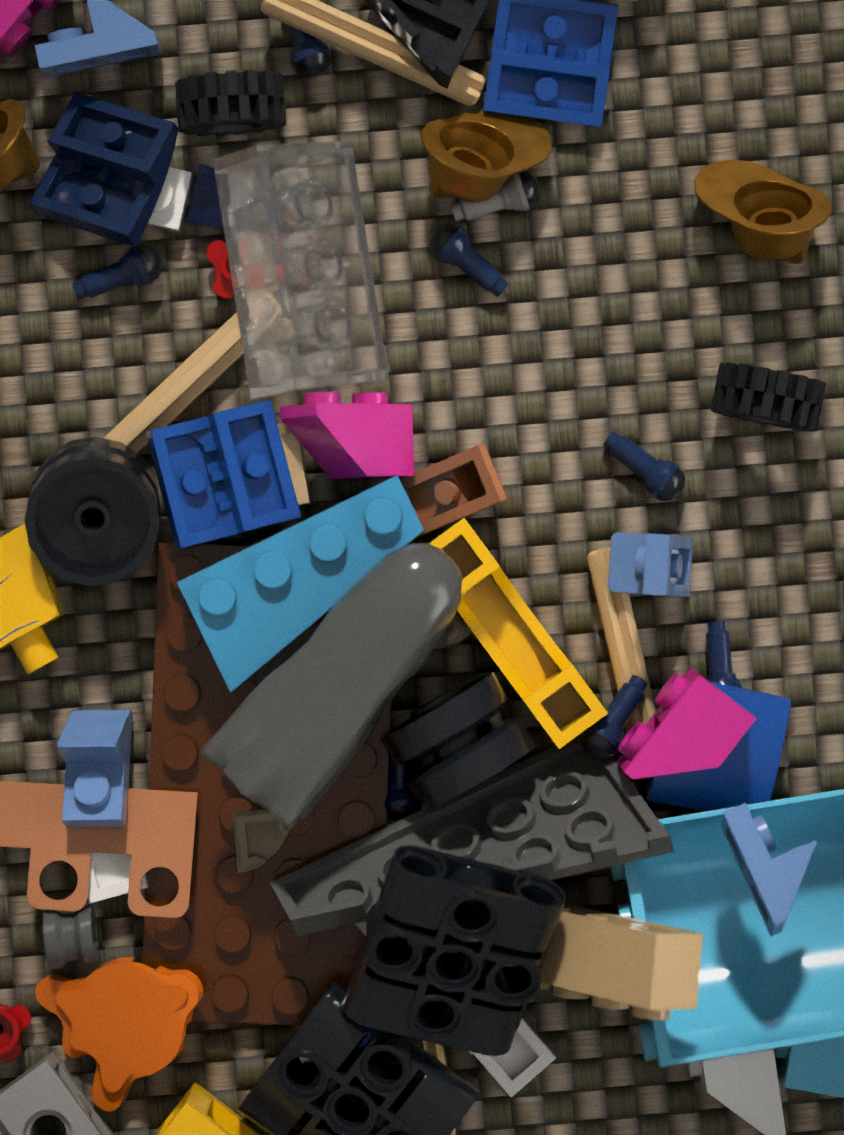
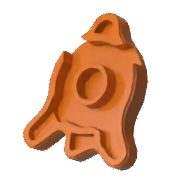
[35,957,203,1112]

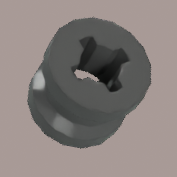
[43,905,100,969]

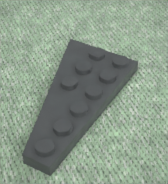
[270,732,674,936]

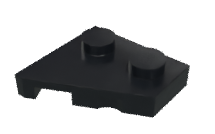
[364,0,491,88]

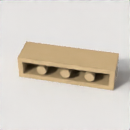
[505,903,703,1020]

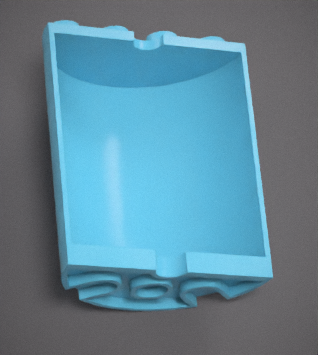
[610,789,844,1068]

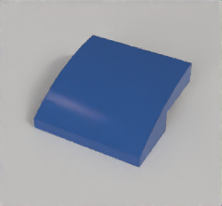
[483,0,619,127]
[146,400,301,550]
[646,676,791,812]

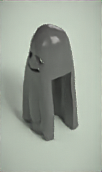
[200,543,462,830]

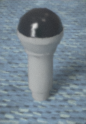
[451,170,541,221]

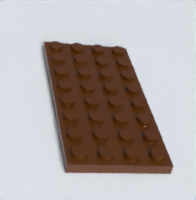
[142,543,391,1025]

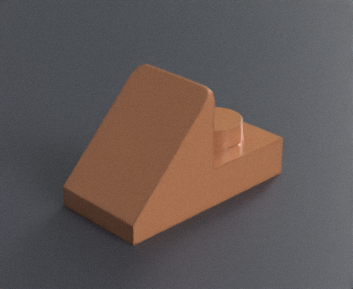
[400,443,507,538]

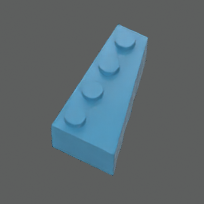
[177,475,424,693]

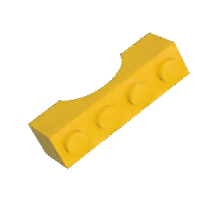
[429,518,608,749]

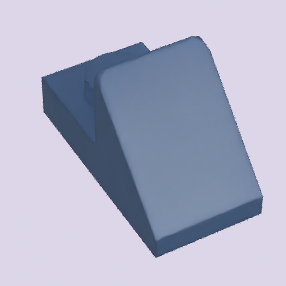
[35,0,162,78]
[608,532,694,597]
[57,710,133,828]
[720,803,817,936]

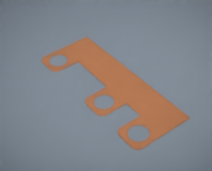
[0,781,198,918]

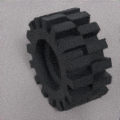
[175,70,287,136]
[710,362,826,432]

